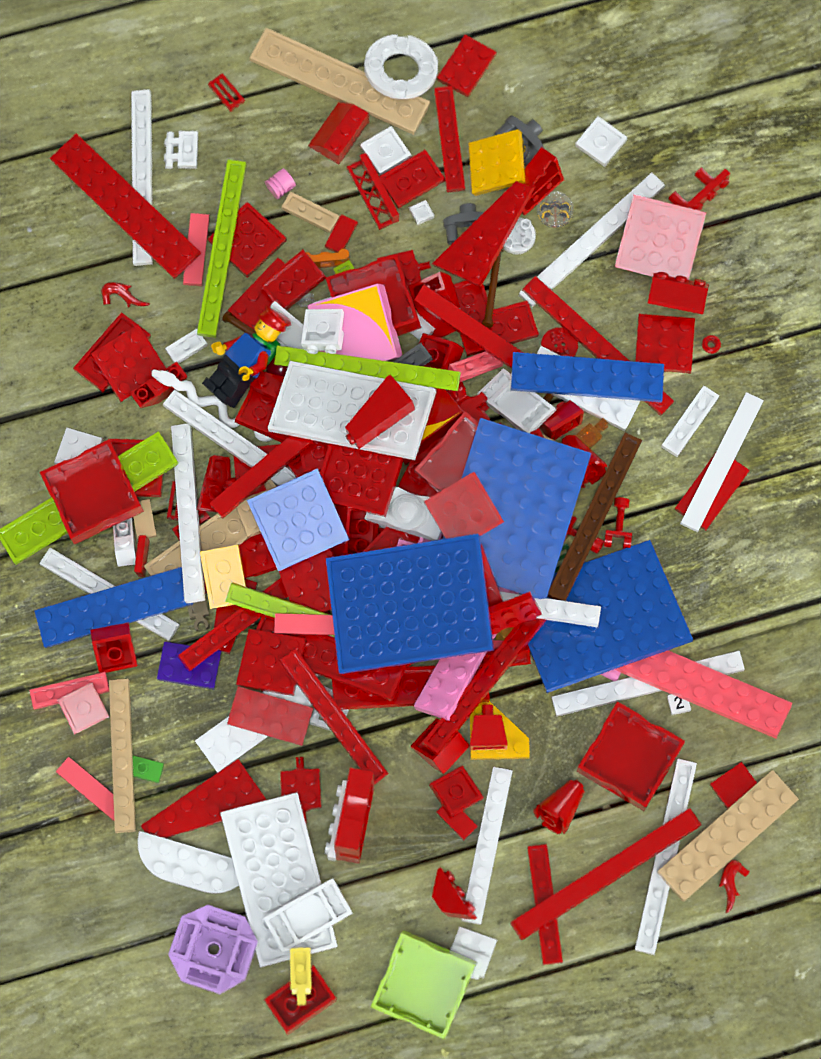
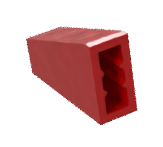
[345,374,415,449]

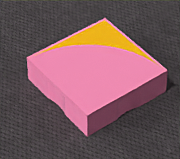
[307,284,403,362]

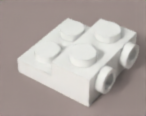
[301,309,344,354]
[451,927,497,980]

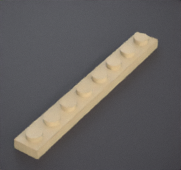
[109,679,136,833]

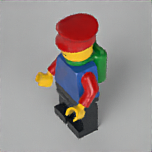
[202,306,291,408]

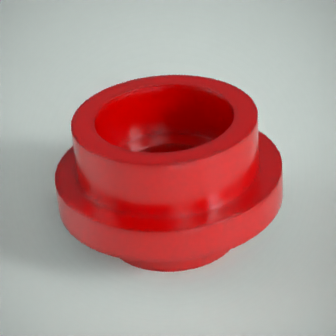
[702,335,721,354]

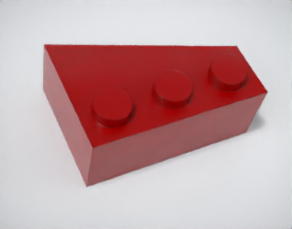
[522,147,564,216]

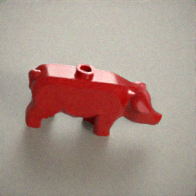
[447,382,509,427]

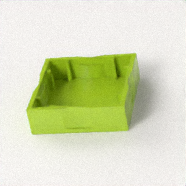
[371,931,477,1039]

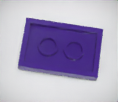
[157,641,222,690]

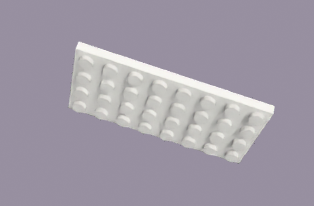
[268,361,436,460]
[221,793,338,968]

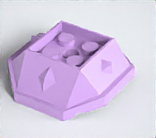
[168,905,258,994]

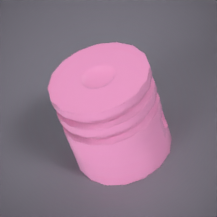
[265,169,296,199]

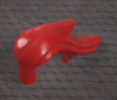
[101,282,150,308]
[719,860,750,913]

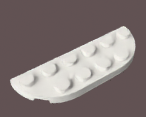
[138,831,239,894]

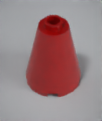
[561,435,607,488]
[533,780,585,835]

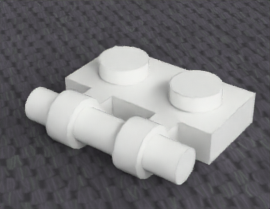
[164,131,198,169]

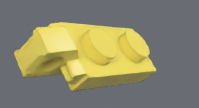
[290,948,311,1005]

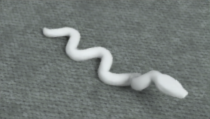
[151,369,272,442]

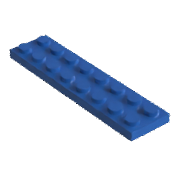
[511,352,664,402]
[34,567,193,648]

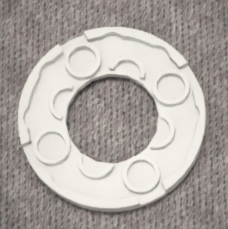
[364,34,438,99]

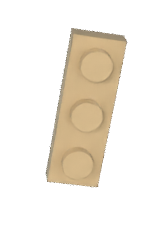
[282,191,340,234]

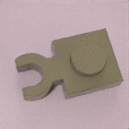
[187,598,209,632]

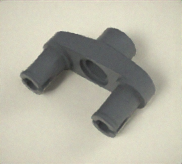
[494,115,545,166]
[443,203,484,245]

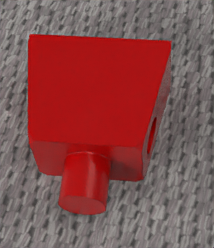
[470,704,508,750]

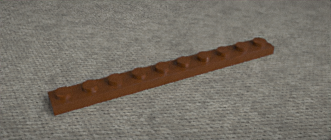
[547,433,642,601]

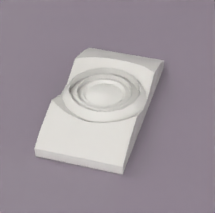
[477,368,556,433]
[365,487,441,541]
[263,878,352,953]

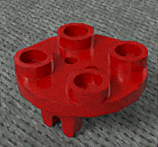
[541,327,578,357]

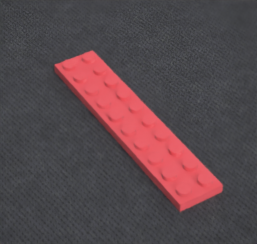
[615,651,792,739]

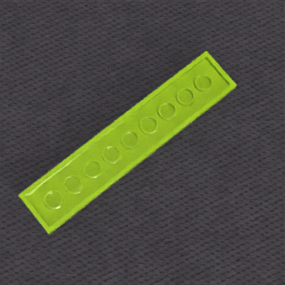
[0,431,179,565]

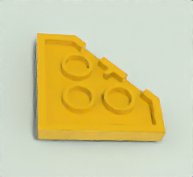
[470,701,530,760]

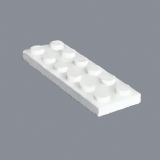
[537,346,640,432]
[195,684,312,773]

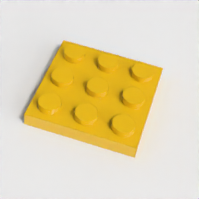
[469,129,525,196]

